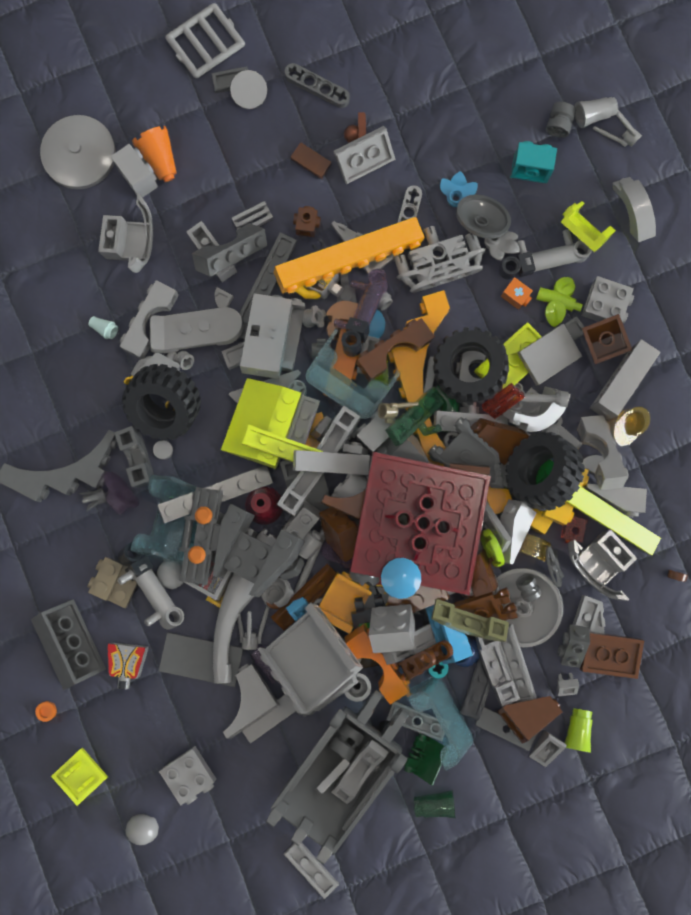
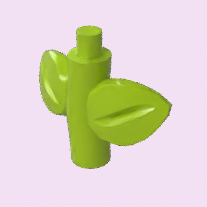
[536,277,583,327]

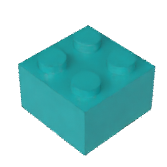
[510,141,557,184]

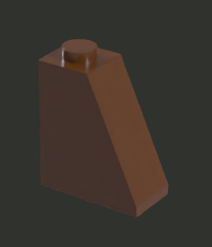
[471,418,529,465]
[497,696,562,744]

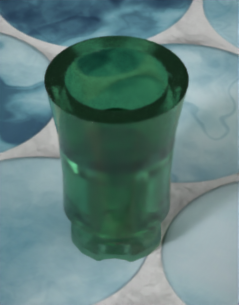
[414,790,456,819]

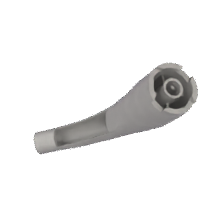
[213,528,277,684]

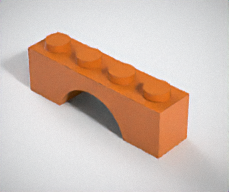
[345,624,410,705]

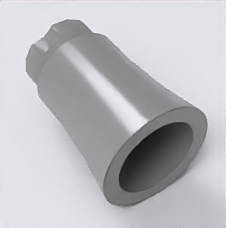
[575,97,618,128]
[344,673,371,702]

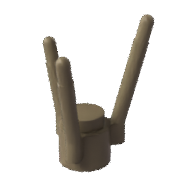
[377,402,419,432]

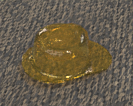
[613,407,650,446]

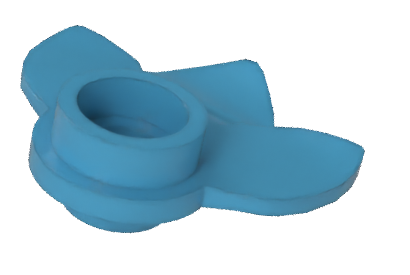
[440,171,478,207]

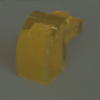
[519,534,551,562]

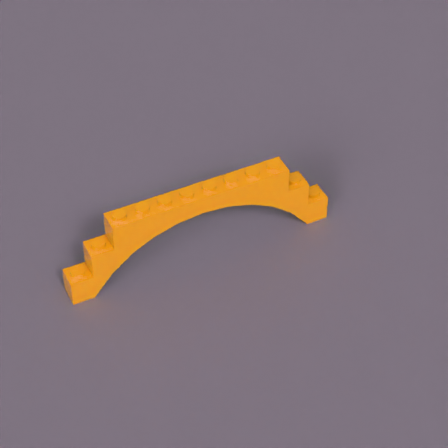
[388,290,512,514]

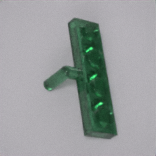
[385,387,444,446]

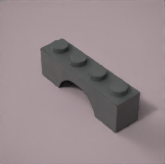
[192,223,267,276]

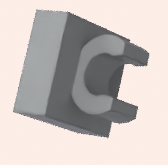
[556,673,579,696]

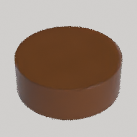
[667,569,688,582]

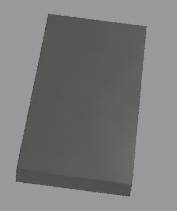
[159,632,244,687]

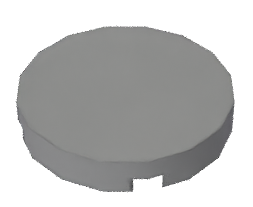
[230,70,267,109]

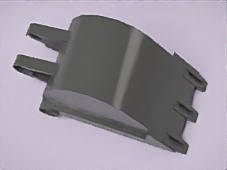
[266,690,409,865]

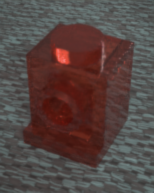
[560,516,588,544]

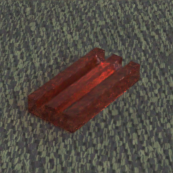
[482,383,525,419]

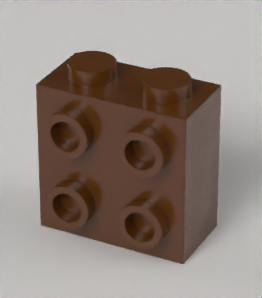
[319,507,358,562]

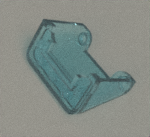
[406,677,473,771]

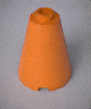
[132,126,177,182]

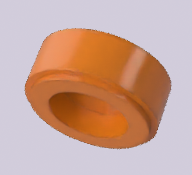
[35,701,57,722]

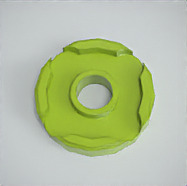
[480,529,505,568]

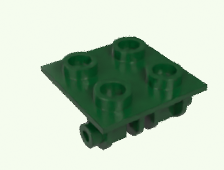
[404,733,449,786]

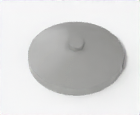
[40,115,116,189]
[497,568,563,647]

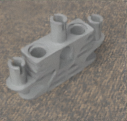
[394,226,485,293]

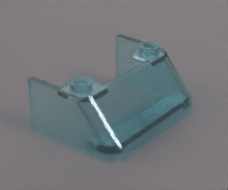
[306,328,401,419]

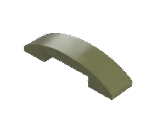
[432,599,509,642]

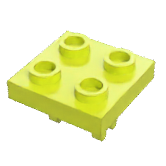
[51,747,108,806]

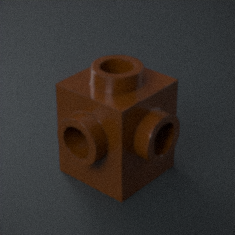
[293,206,321,238]

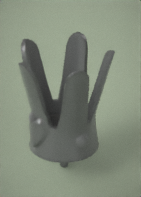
[80,487,111,512]

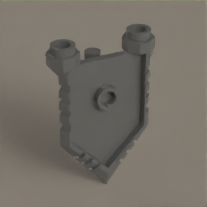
[428,417,504,489]

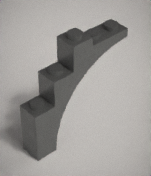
[0,430,118,502]

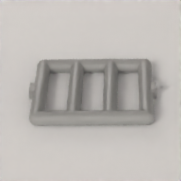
[165,3,245,78]

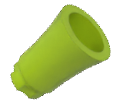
[564,708,593,753]

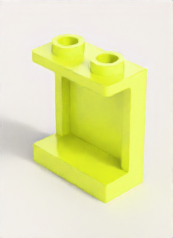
[561,201,616,252]

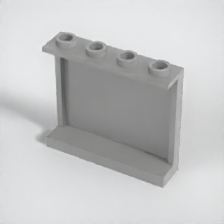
[258,603,363,715]

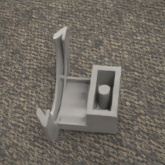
[98,193,153,273]
[568,529,637,601]

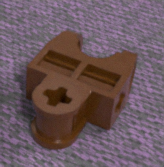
[397,640,453,682]

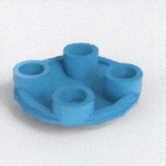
[381,558,421,599]

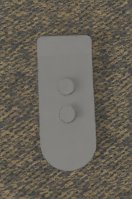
[150,307,244,353]

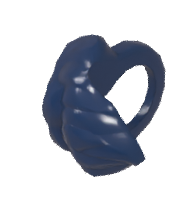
[454,637,480,667]

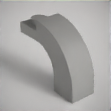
[613,177,656,242]
[503,386,571,432]
[331,740,388,804]

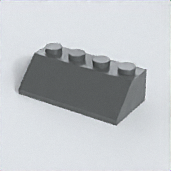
[31,599,106,690]

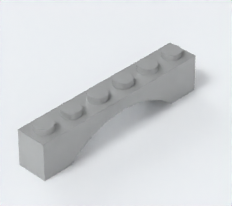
[277,406,360,517]

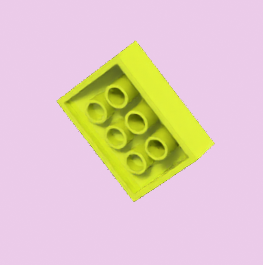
[221,378,301,469]

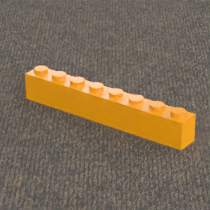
[273,217,425,293]

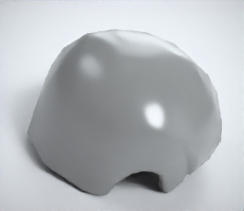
[157,558,184,589]
[125,814,159,845]

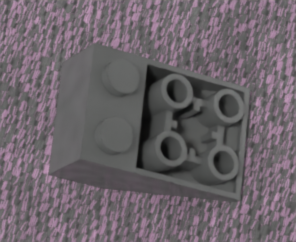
[280,460,330,512]

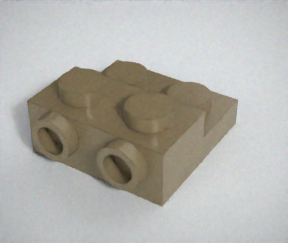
[87,557,138,608]

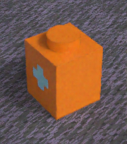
[501,277,533,310]

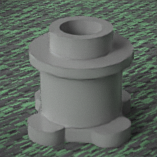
[301,305,326,328]

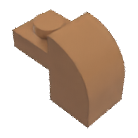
[326,301,363,341]

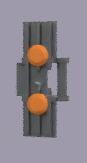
[179,487,223,585]

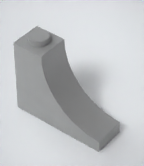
[223,664,280,739]

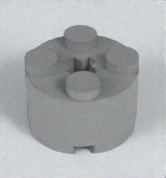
[331,474,367,498]

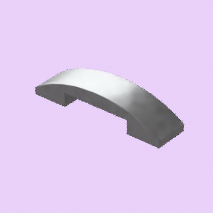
[476,637,520,707]

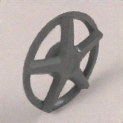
[546,544,564,588]

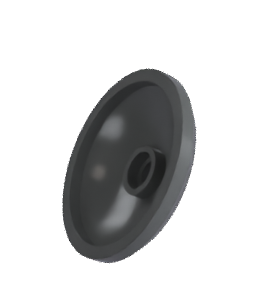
[456,195,511,239]

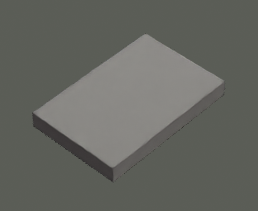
[334,126,396,184]
[517,324,582,386]

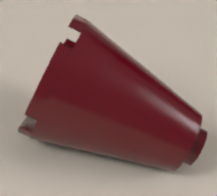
[245,487,283,525]

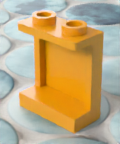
[319,571,372,634]

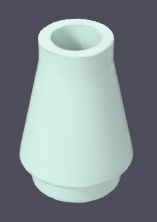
[88,316,118,339]

